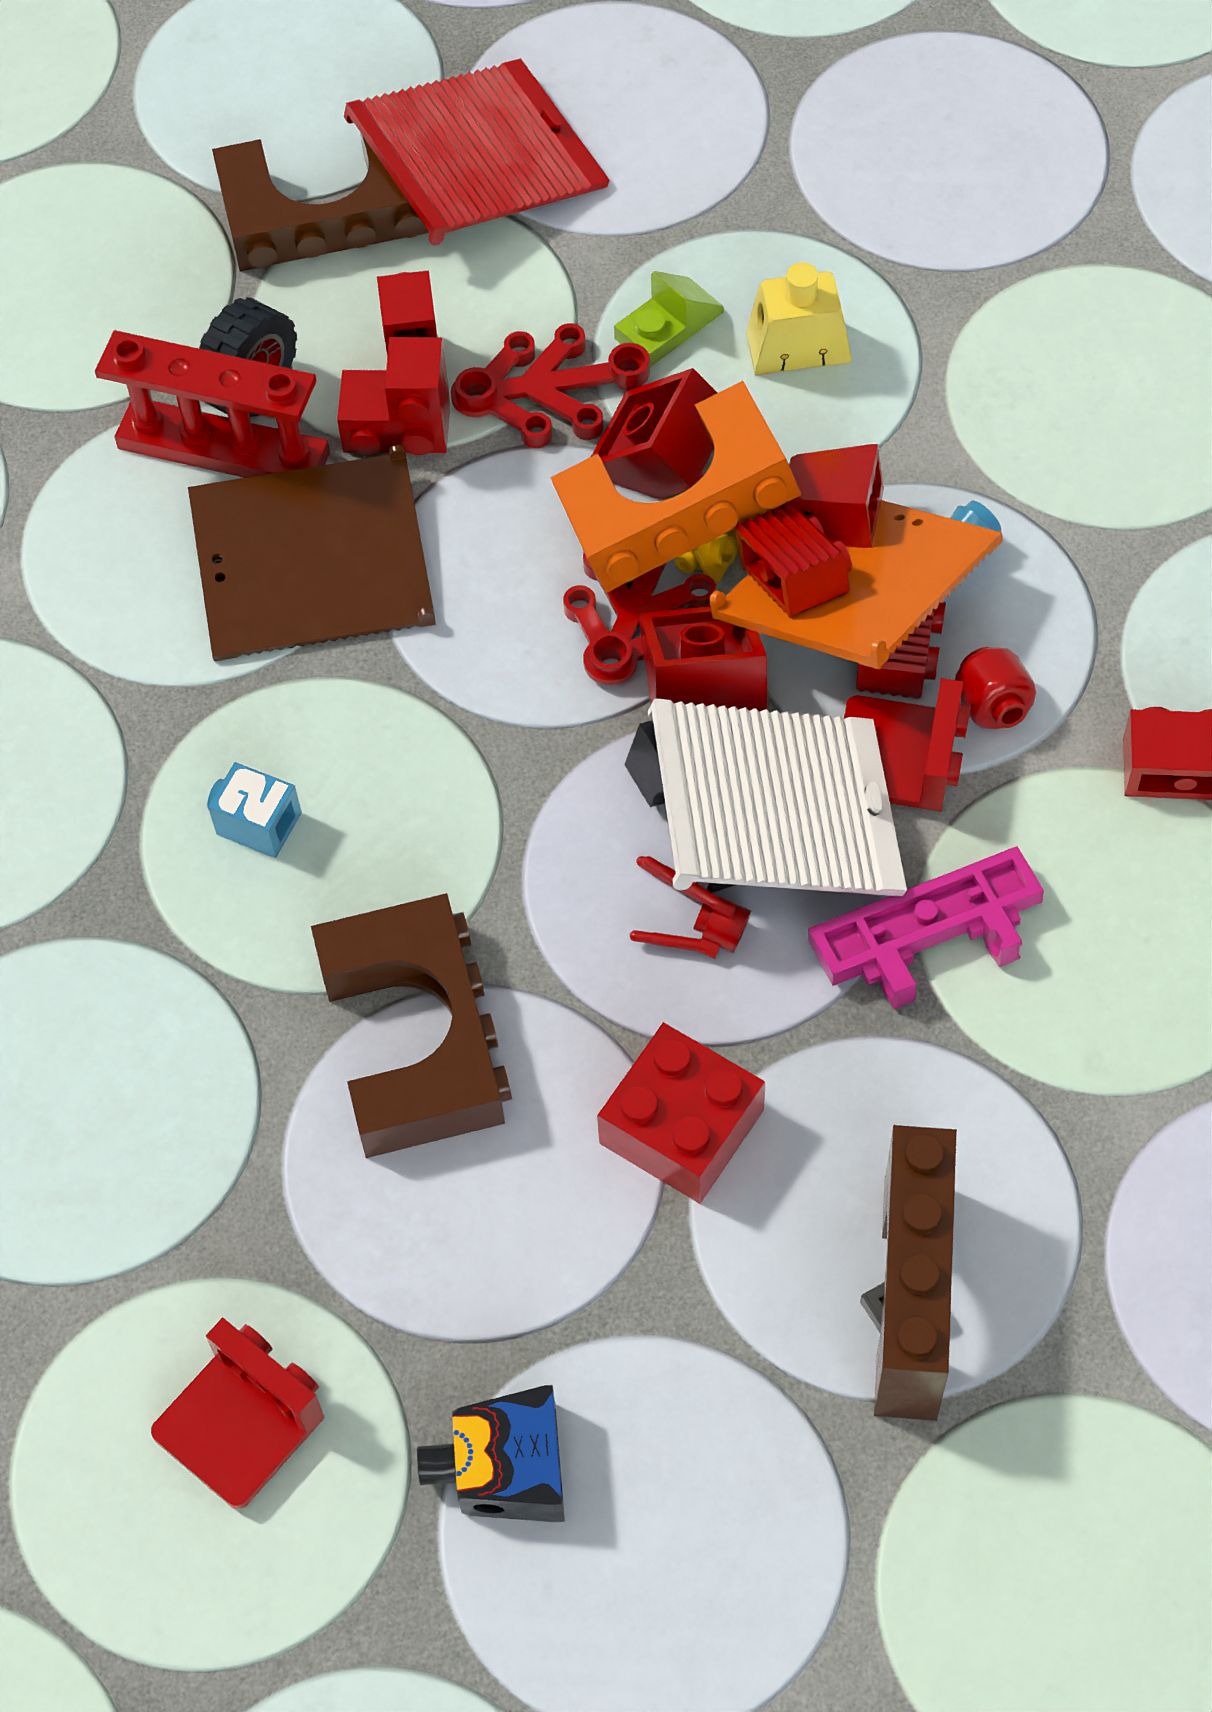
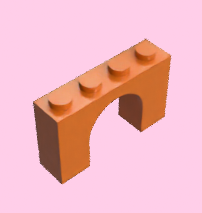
[550,381,802,593]

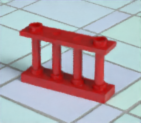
[95,330,330,478]

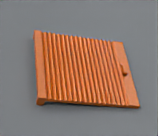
[710,500,1003,670]

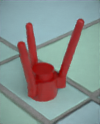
[629,856,752,959]

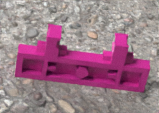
[808,846,1044,1009]

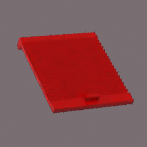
[344,58,610,246]

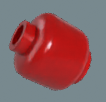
[955,647,1037,730]

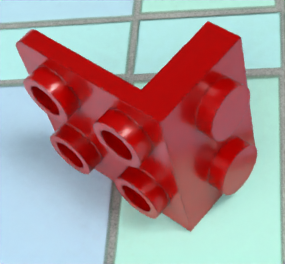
[844,678,971,812]
[151,1317,325,1509]

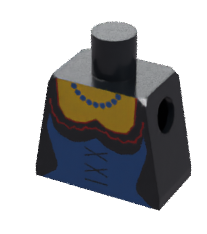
[417,1385,565,1522]

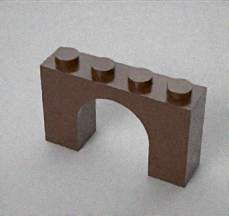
[212,133,429,271]
[311,893,512,1158]
[874,1125,957,1421]

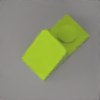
[614,271,724,367]

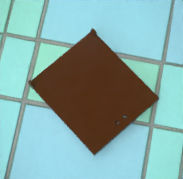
[188,445,436,661]

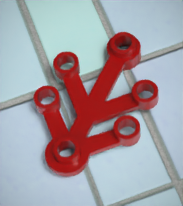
[450,323,650,448]
[563,553,716,685]

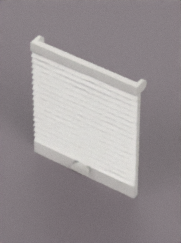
[648,699,907,897]

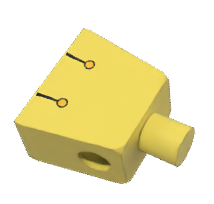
[746,262,852,375]

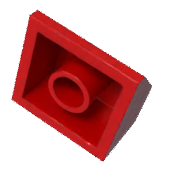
[591,368,718,499]
[639,606,767,712]

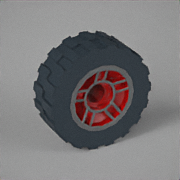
[199,297,297,417]

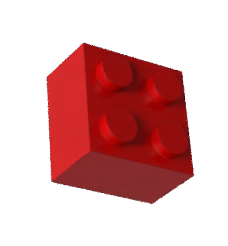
[597,1022,765,1204]

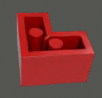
[337,337,450,455]

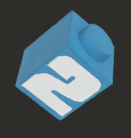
[207,762,302,858]

